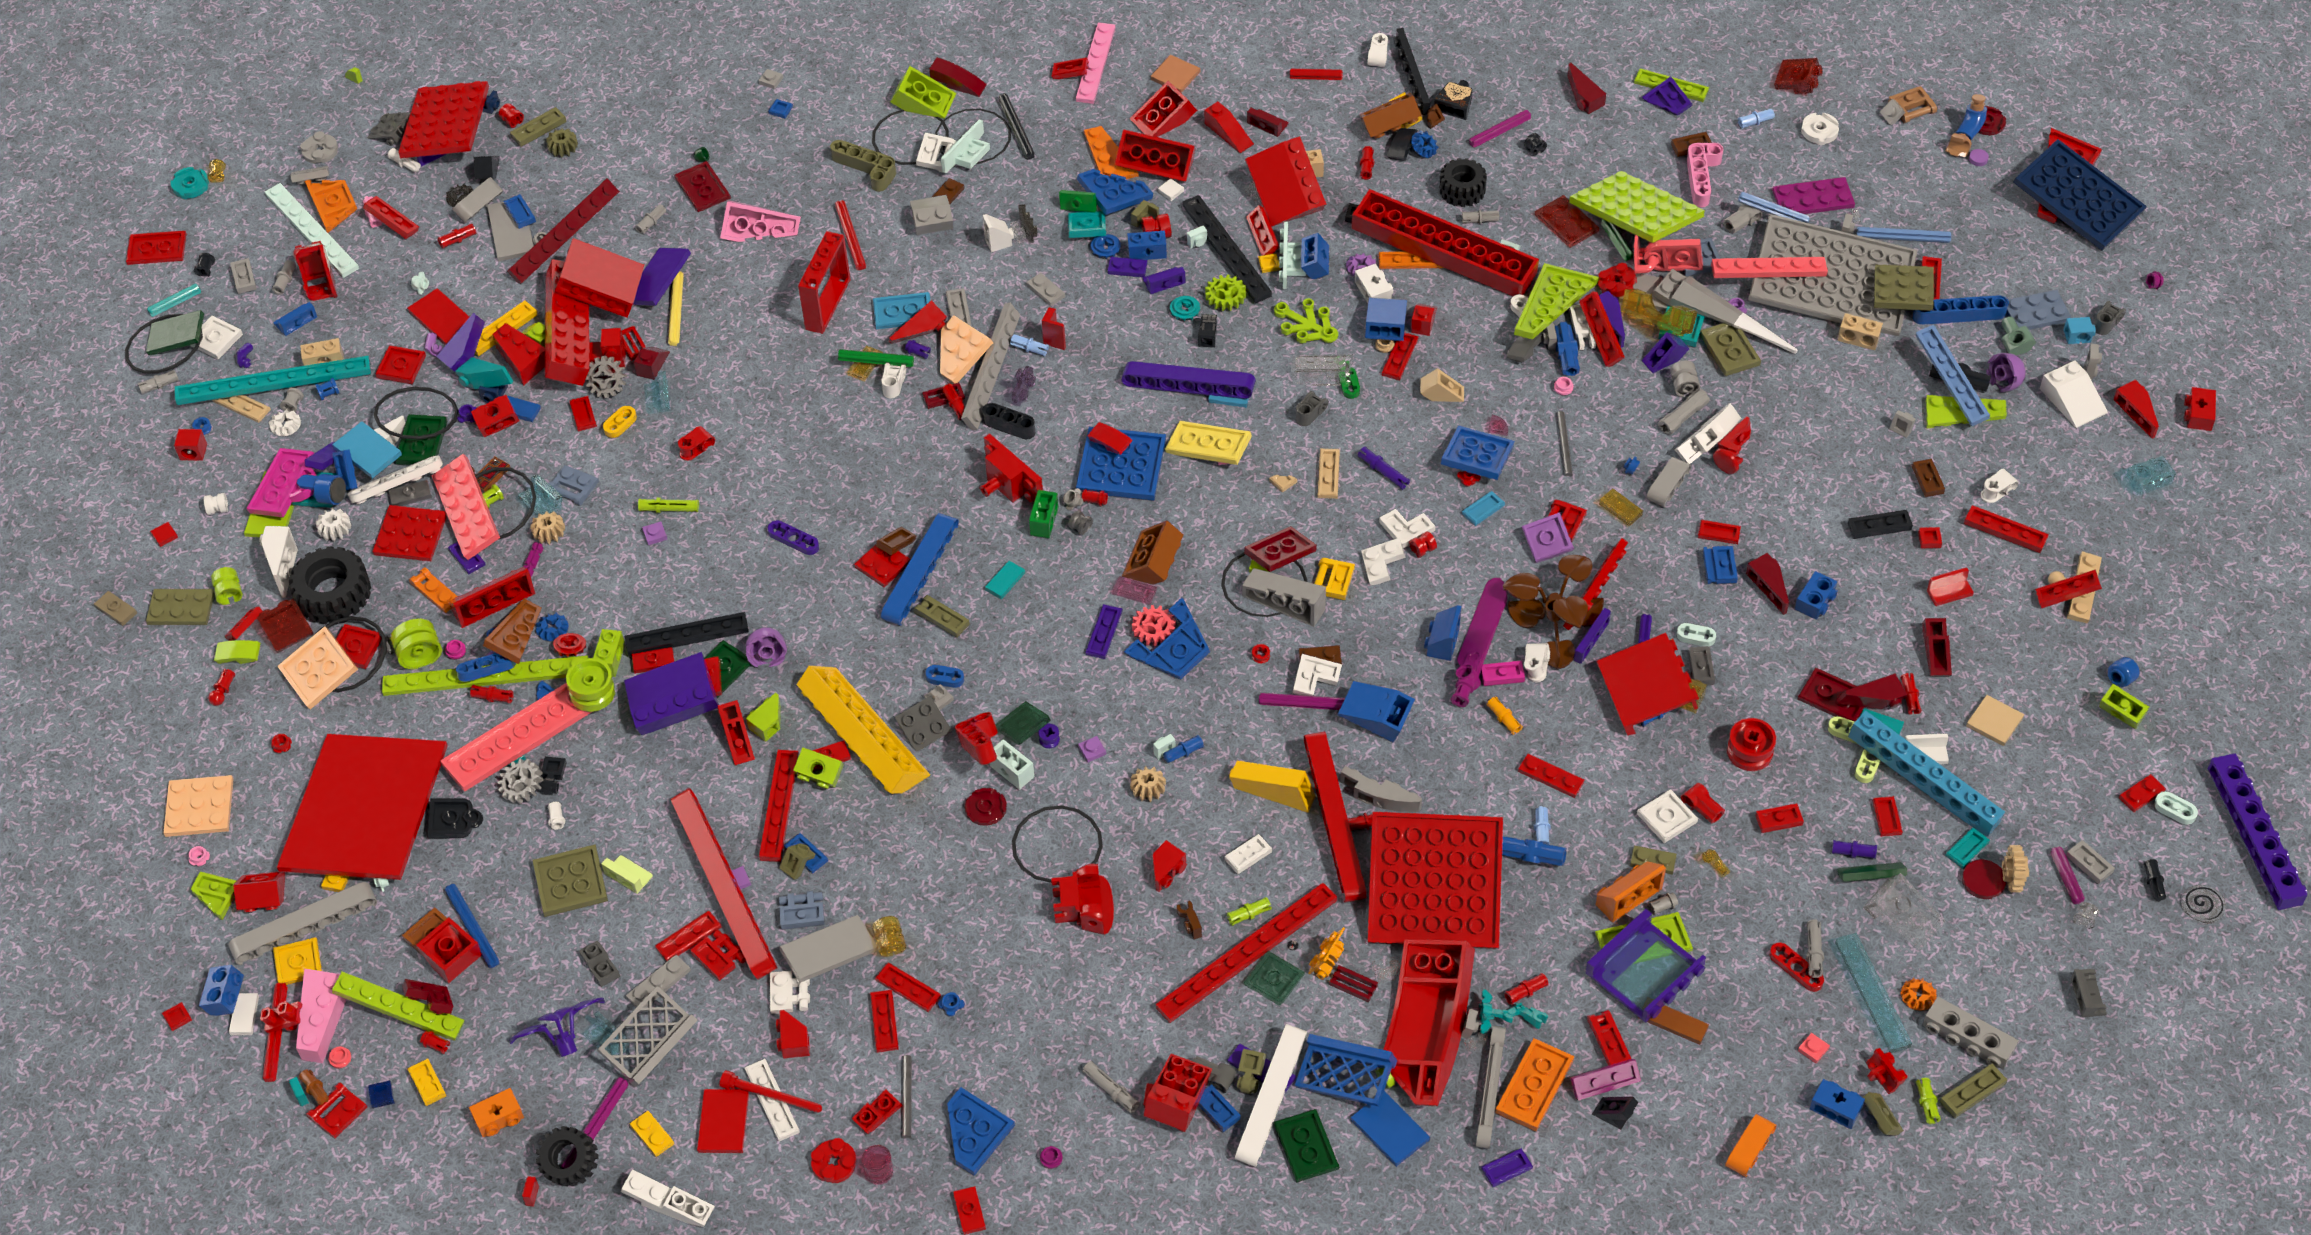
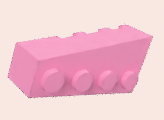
[296,969,347,1063]

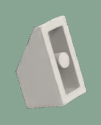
[983,214,1014,252]

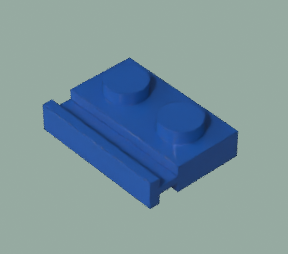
[1703,546,1738,584]

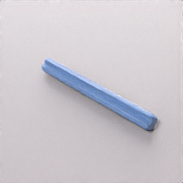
[1856,227,1951,243]

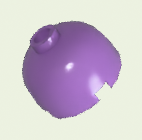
[1986,353,2026,392]
[746,627,787,667]

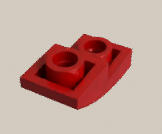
[1087,422,1132,455]
[852,1089,903,1134]

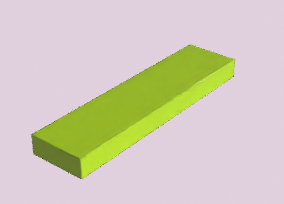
[1634,68,1709,102]

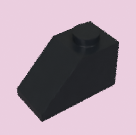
[474,156,500,183]

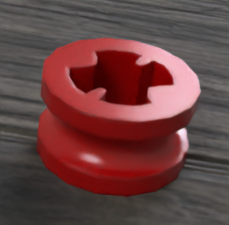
[1252,644,1270,664]

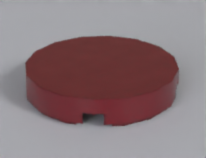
[1978,106,2006,136]
[965,788,1007,826]
[1962,859,2006,900]

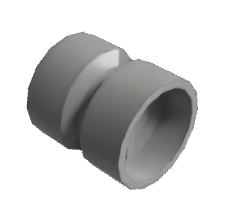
[1670,360,1701,397]

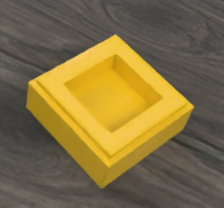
[1258,253,1281,273]

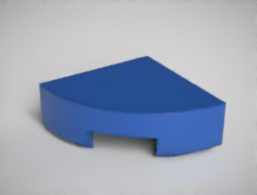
[537,681,555,700]

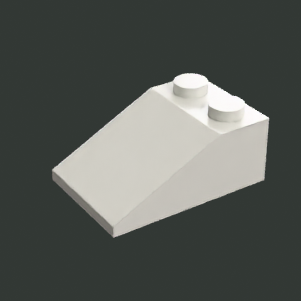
[2040,361,2108,428]
[260,526,298,598]

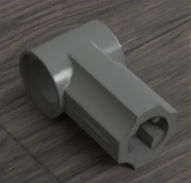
[1193,1056,1237,1093]

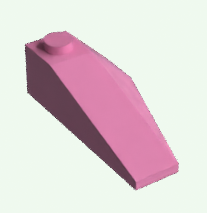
[720,200,801,242]

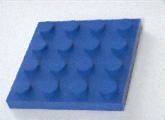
[1076,426,1166,500]

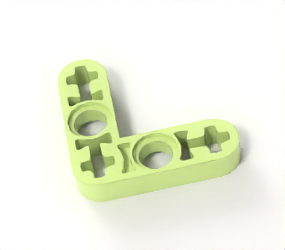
[1828,716,1881,783]

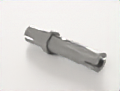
[1806,919,1824,978]
[1082,1061,1140,1113]

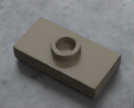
[94,591,137,626]

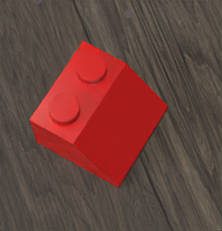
[233,872,285,912]
[416,917,482,983]

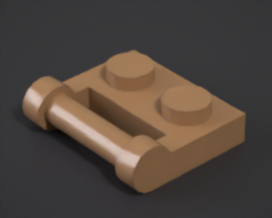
[1888,86,1937,124]

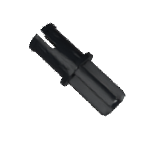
[2143,859,2166,902]

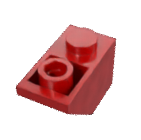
[1152,840,1187,892]
[776,1010,810,1059]

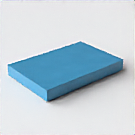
[873,292,930,330]
[332,421,402,479]

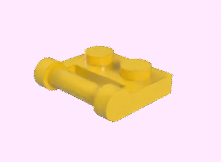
[1314,558,1355,600]

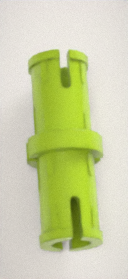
[1227,897,1272,926]
[1916,1077,1941,1124]

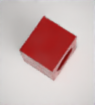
[174,429,207,461]

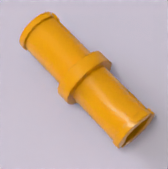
[1486,696,1523,735]

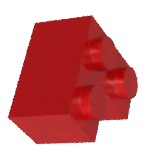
[589,328,626,372]

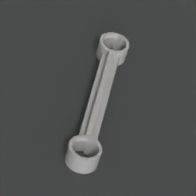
[1476,1026,1506,1149]

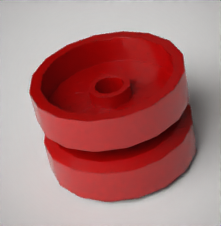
[1727,718,1776,771]

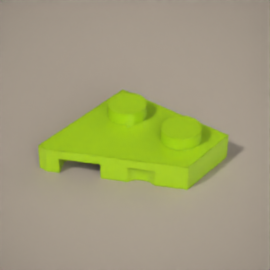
[191,871,237,920]

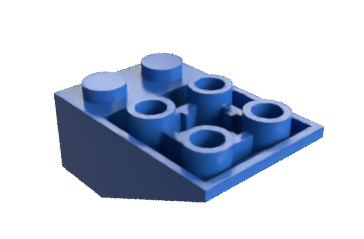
[1337,681,1415,743]

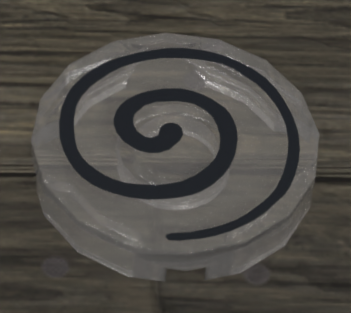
[2180,885,2226,925]

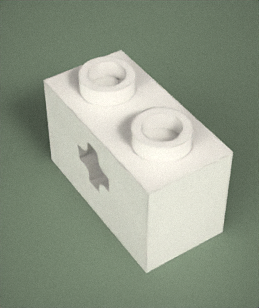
[1355,264,1393,303]

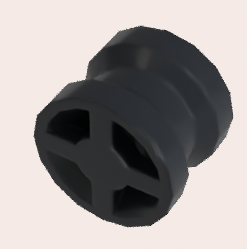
[1524,133,1547,156]

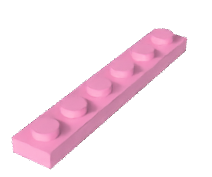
[1076,23,1115,104]

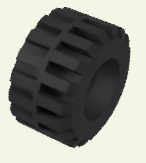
[1439,158,1487,207]
[536,1126,599,1187]

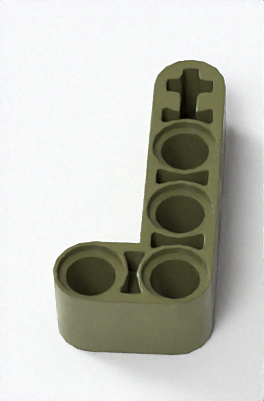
[830,140,896,192]

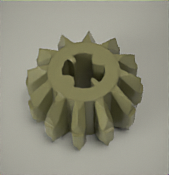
[546,128,578,158]

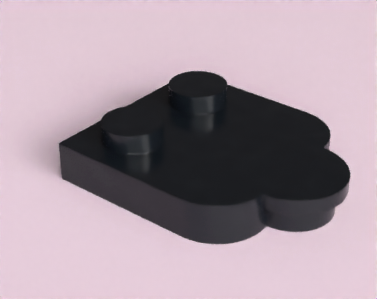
[428,798,483,839]

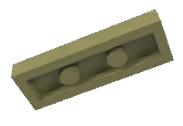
[510,107,567,147]
[1940,1064,2007,1118]

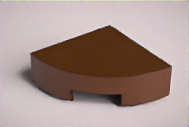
[1426,104,1445,129]

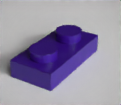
[1108,257,1148,278]

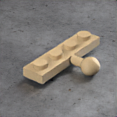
[2048,551,2102,623]

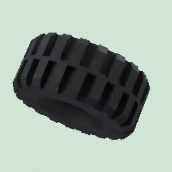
[289,546,371,624]

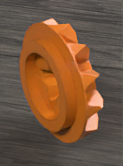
[1901,978,1937,1011]

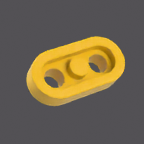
[603,406,637,438]

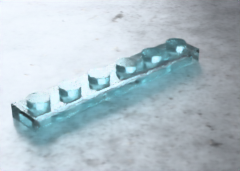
[1835,933,1912,1053]

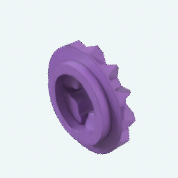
[1346,253,1376,277]

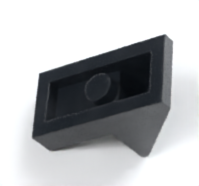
[1592,1097,1639,1130]

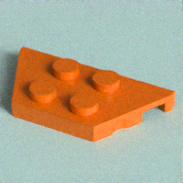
[305,180,357,233]

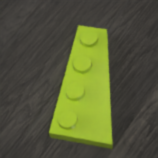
[1926,395,2007,429]

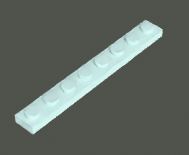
[265,183,359,278]

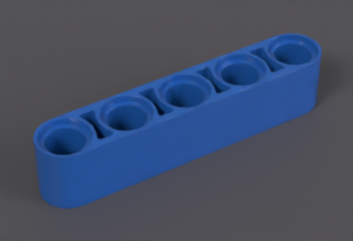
[1912,295,2009,325]

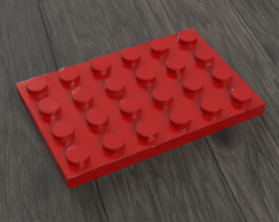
[398,81,489,159]

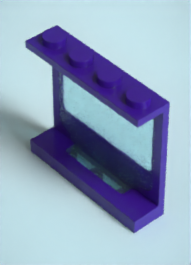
[1585,909,1706,1023]

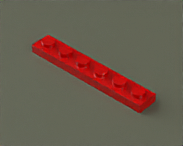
[1563,538,1628,630]
[759,750,799,862]

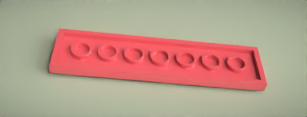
[440,683,592,792]

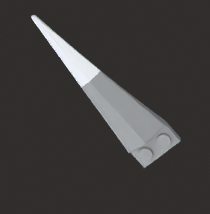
[1652,269,1798,354]

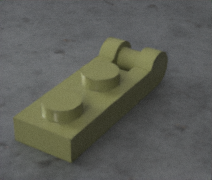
[913,595,970,638]

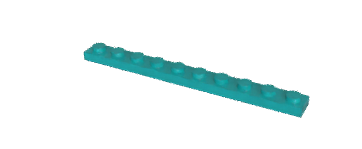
[175,355,371,405]

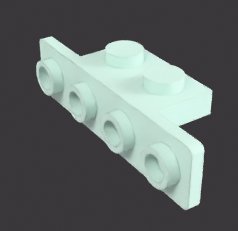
[941,119,990,173]
[1279,222,1306,289]

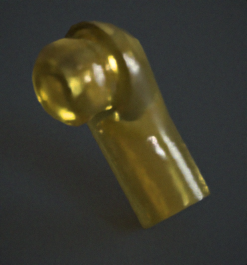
[1702,849,1730,877]

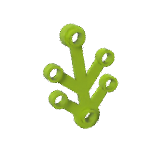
[1274,298,1339,343]

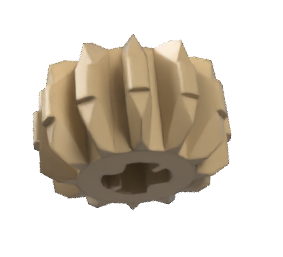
[531,511,565,545]
[1130,766,1166,803]

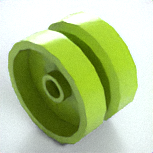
[390,618,442,670]
[566,658,615,712]

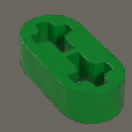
[1339,367,1360,399]

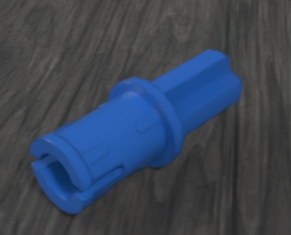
[1163,735,1204,763]

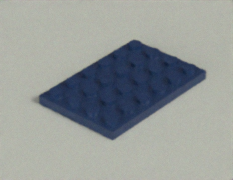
[2013,139,2147,251]

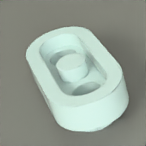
[2154,792,2198,825]

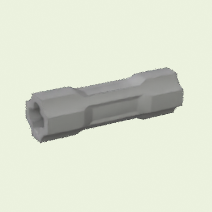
[1658,389,1710,435]

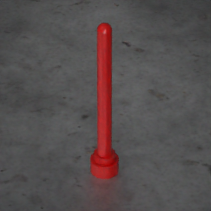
[720,1070,822,1113]

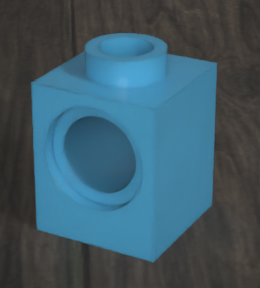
[2063,317,2096,344]

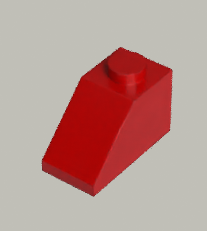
[1411,304,1437,336]

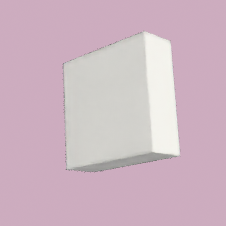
[1158,178,1184,201]

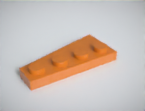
[1084,126,1139,179]

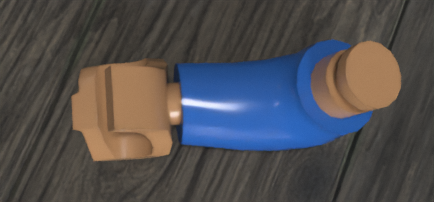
[1945,94,1987,157]

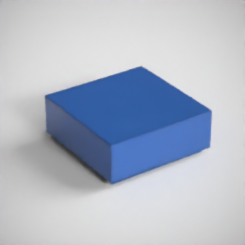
[768,99,793,119]

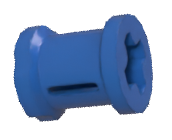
[315,378,340,400]

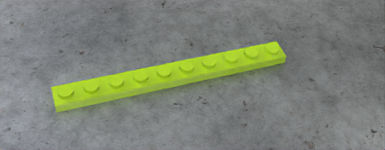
[382,655,589,696]

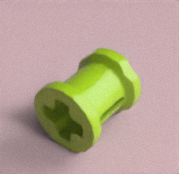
[482,484,504,508]

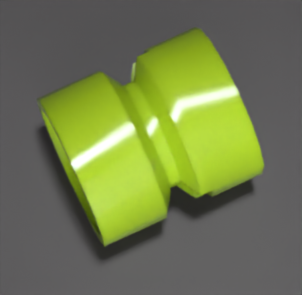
[211,567,243,605]

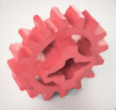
[1132,605,1176,646]

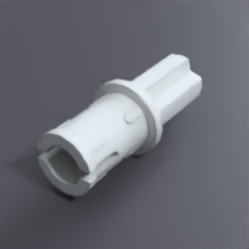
[388,148,421,172]

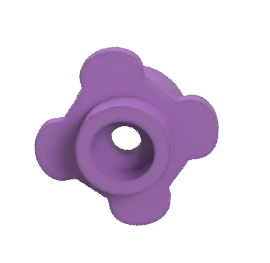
[1727,298,1747,314]

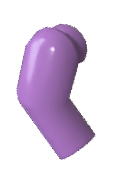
[425,333,442,356]

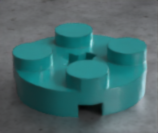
[170,167,209,199]

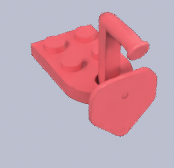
[1630,232,1703,274]

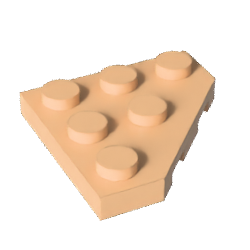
[940,315,993,384]

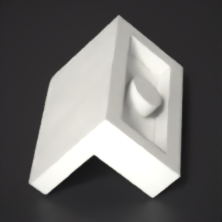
[1905,734,1949,764]

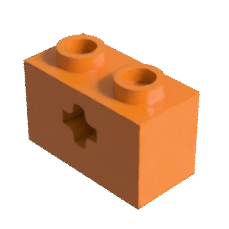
[469,1088,524,1137]

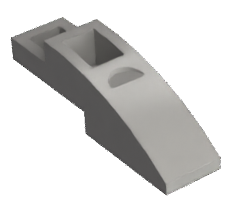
[1340,766,1422,812]

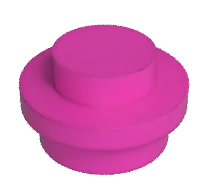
[445,640,466,659]

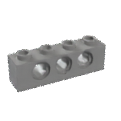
[1922,997,2019,1070]

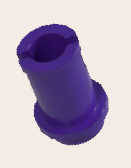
[905,340,931,359]

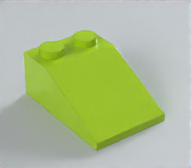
[890,66,957,119]

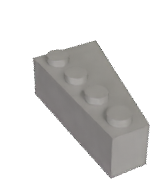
[1242,568,1326,627]

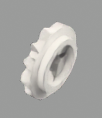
[269,409,301,436]

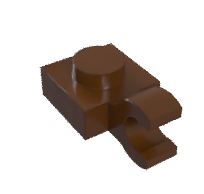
[1177,901,1202,940]

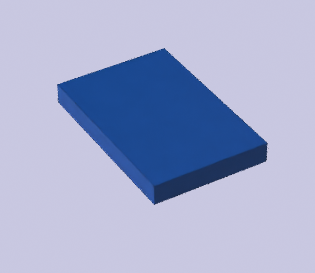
[1351,1091,1430,1167]

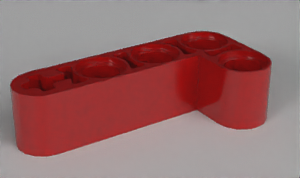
[955,712,998,765]

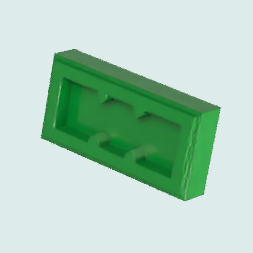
[1059,190,1097,213]

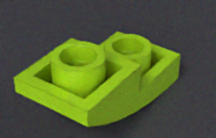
[214,640,261,664]

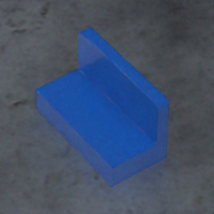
[274,302,317,336]

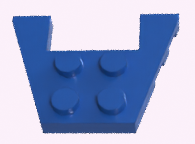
[1124,598,1210,680]

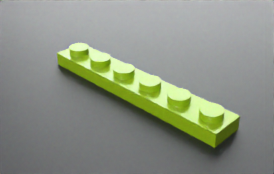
[332,971,464,1041]

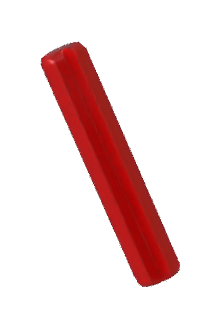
[1290,68,1343,80]

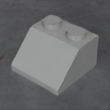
[910,195,953,235]

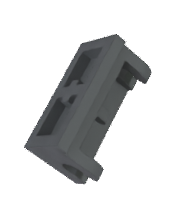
[2071,969,2107,1018]

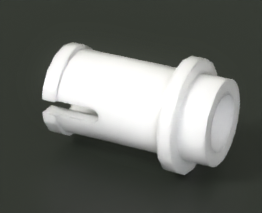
[548,802,565,830]

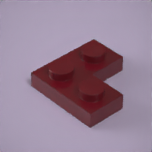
[402,979,454,1014]

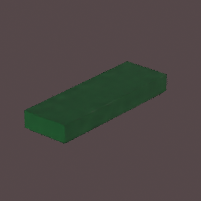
[1837,862,1907,882]

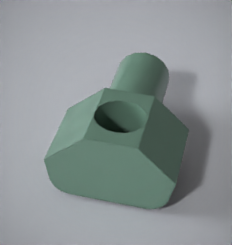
[2001,317,2036,355]

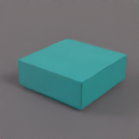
[289,1077,309,1106]

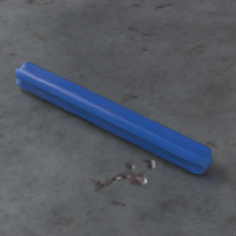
[445,884,499,968]

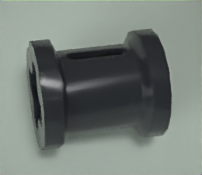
[194,253,216,277]

